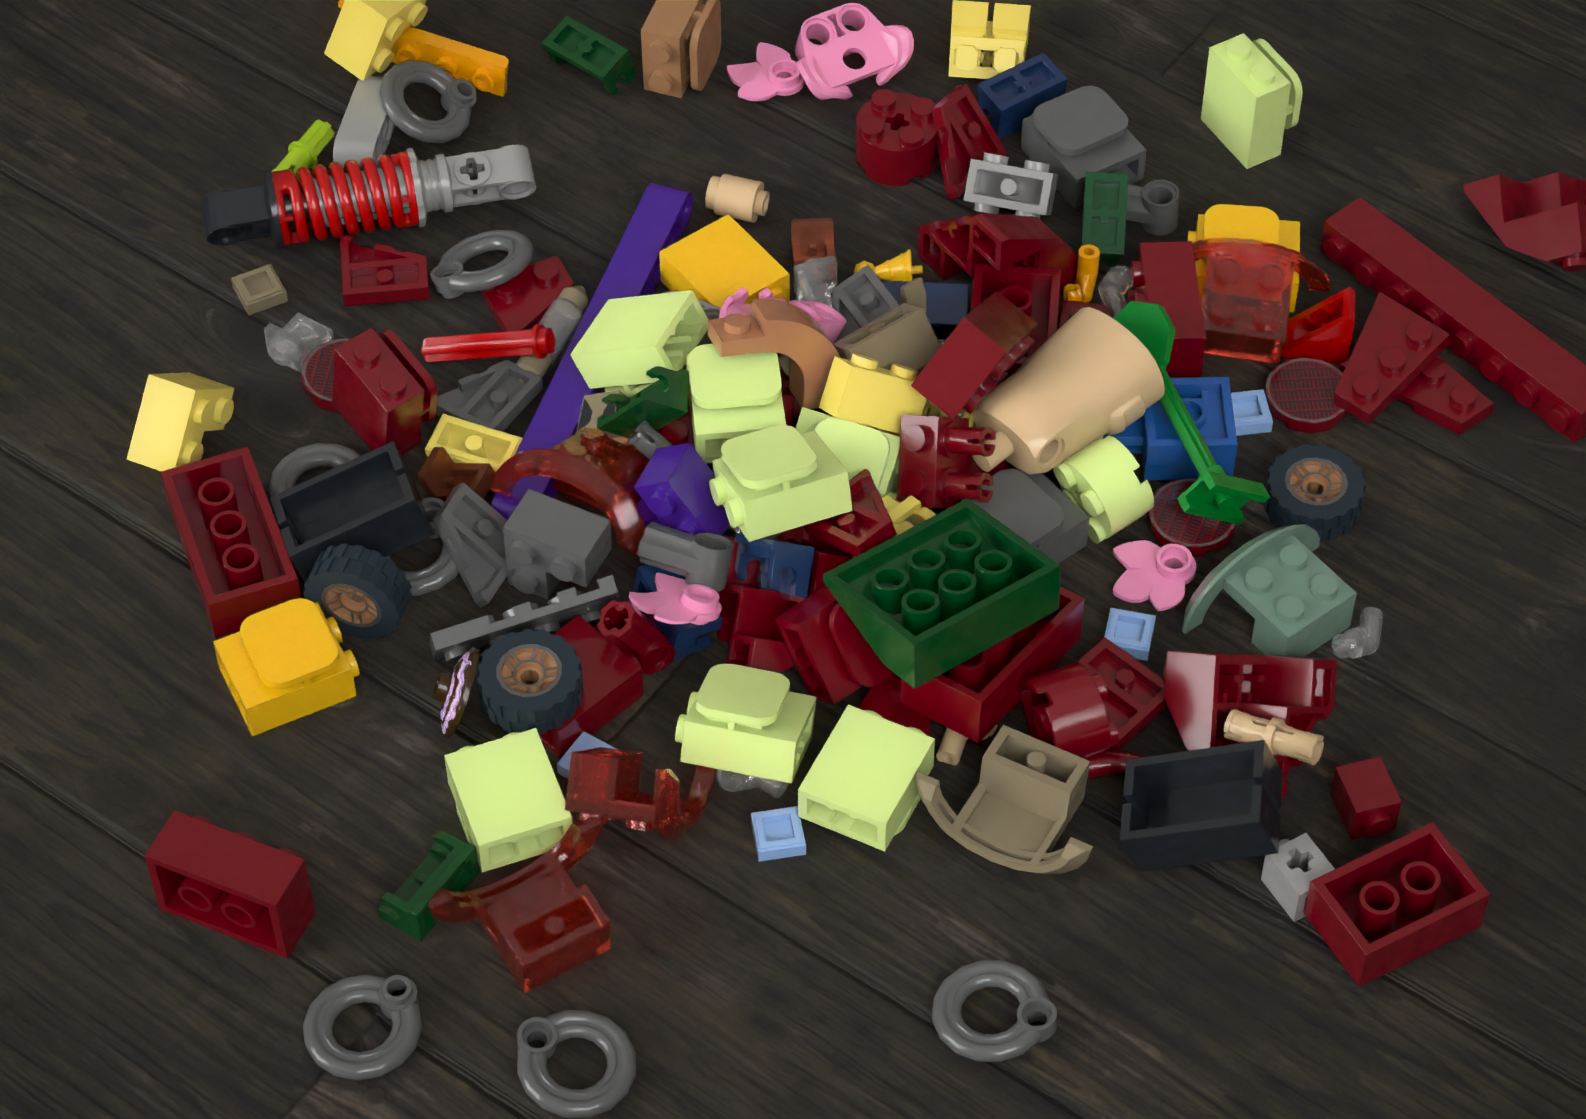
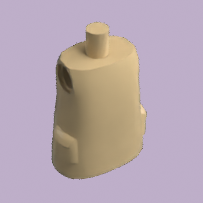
[972,307,1165,475]

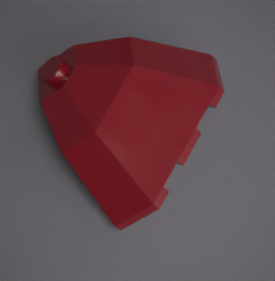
[1464,172,1586,272]
[918,213,1078,295]
[716,535,855,673]
[1163,651,1337,801]

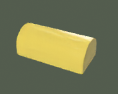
[425,414,523,481]

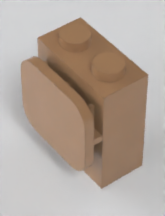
[641,0,721,98]

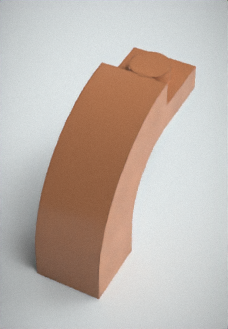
[708,299,840,409]

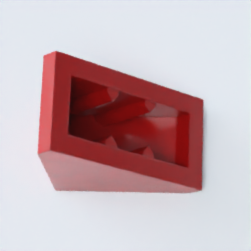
[1281,287,1355,364]

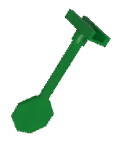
[1113,301,1271,525]

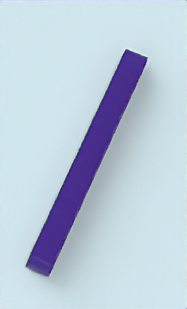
[491,182,693,520]

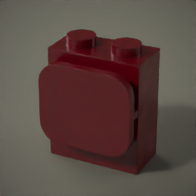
[332,327,438,455]
[775,586,895,705]

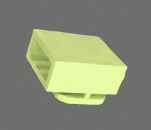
[1201,33,1303,169]
[570,290,709,398]
[686,344,786,463]
[796,407,900,500]
[709,425,853,542]
[675,664,816,784]
[798,705,935,852]
[444,728,574,872]

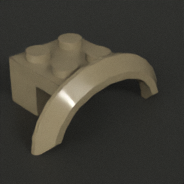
[778,277,940,377]
[916,725,1093,874]

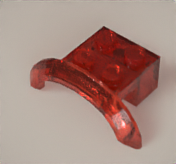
[1192,238,1330,364]
[490,427,650,556]
[565,747,716,840]
[428,818,611,993]

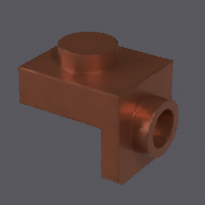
[791,218,837,281]
[417,447,498,502]

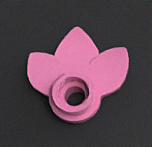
[727,42,805,101]
[1113,540,1196,611]
[629,572,722,625]

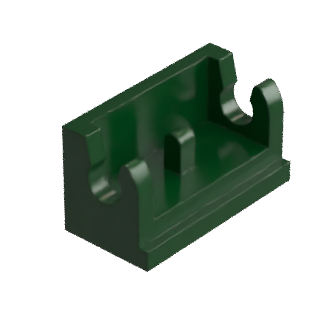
[541,15,636,95]
[1081,172,1129,267]
[597,366,689,438]
[377,831,479,942]

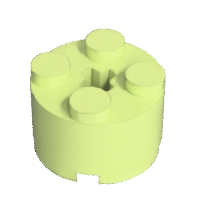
[1053,436,1154,544]

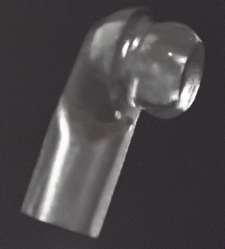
[1098,265,1132,318]
[1332,607,1383,659]
[716,769,789,799]

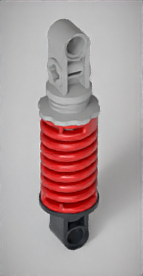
[200,145,536,250]

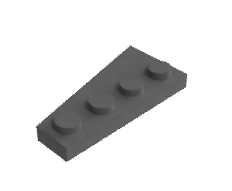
[429,575,618,663]

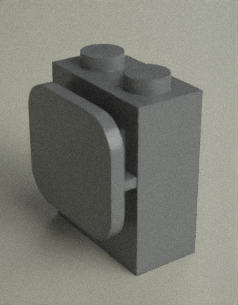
[1021,86,1147,209]
[961,469,1090,564]

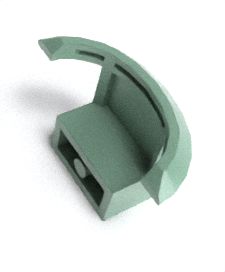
[1182,524,1357,657]

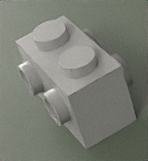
[964,152,1059,219]

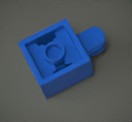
[1103,377,1238,480]

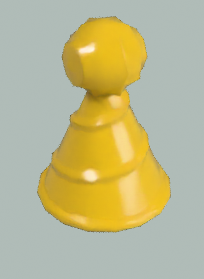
[854,249,923,282]

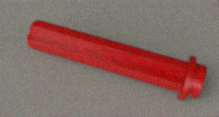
[421,324,555,363]

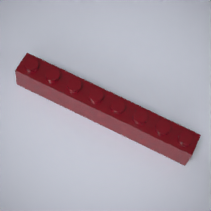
[1320,197,1586,443]

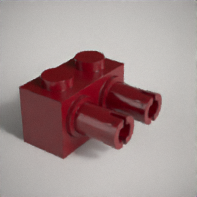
[897,415,996,508]

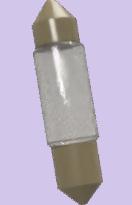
[516,286,589,383]

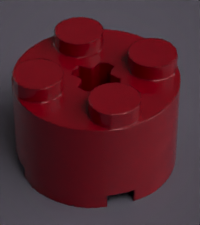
[856,89,938,186]
[1021,662,1119,759]

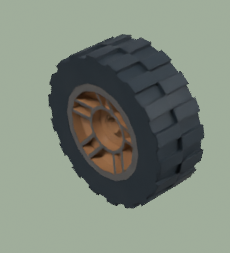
[1264,444,1366,541]
[303,544,412,640]
[477,629,583,734]

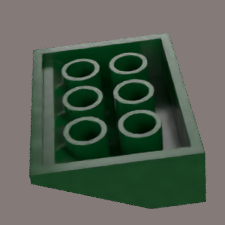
[823,498,1060,689]

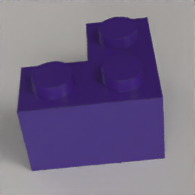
[626,443,730,542]

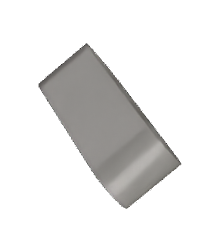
[333,75,395,169]

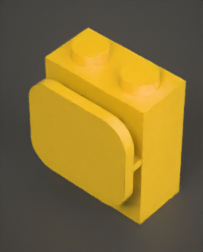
[1187,204,1300,312]
[659,214,790,308]
[213,598,360,736]

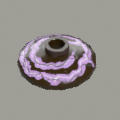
[432,647,479,738]

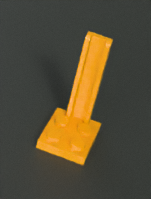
[338,0,509,97]

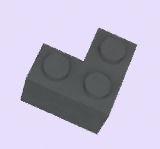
[503,489,612,599]

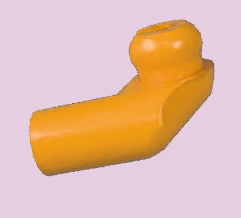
[1063,244,1100,303]

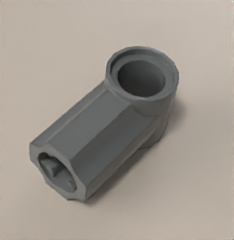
[1126,180,1179,236]
[638,522,734,592]

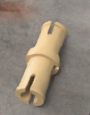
[1224,709,1324,765]

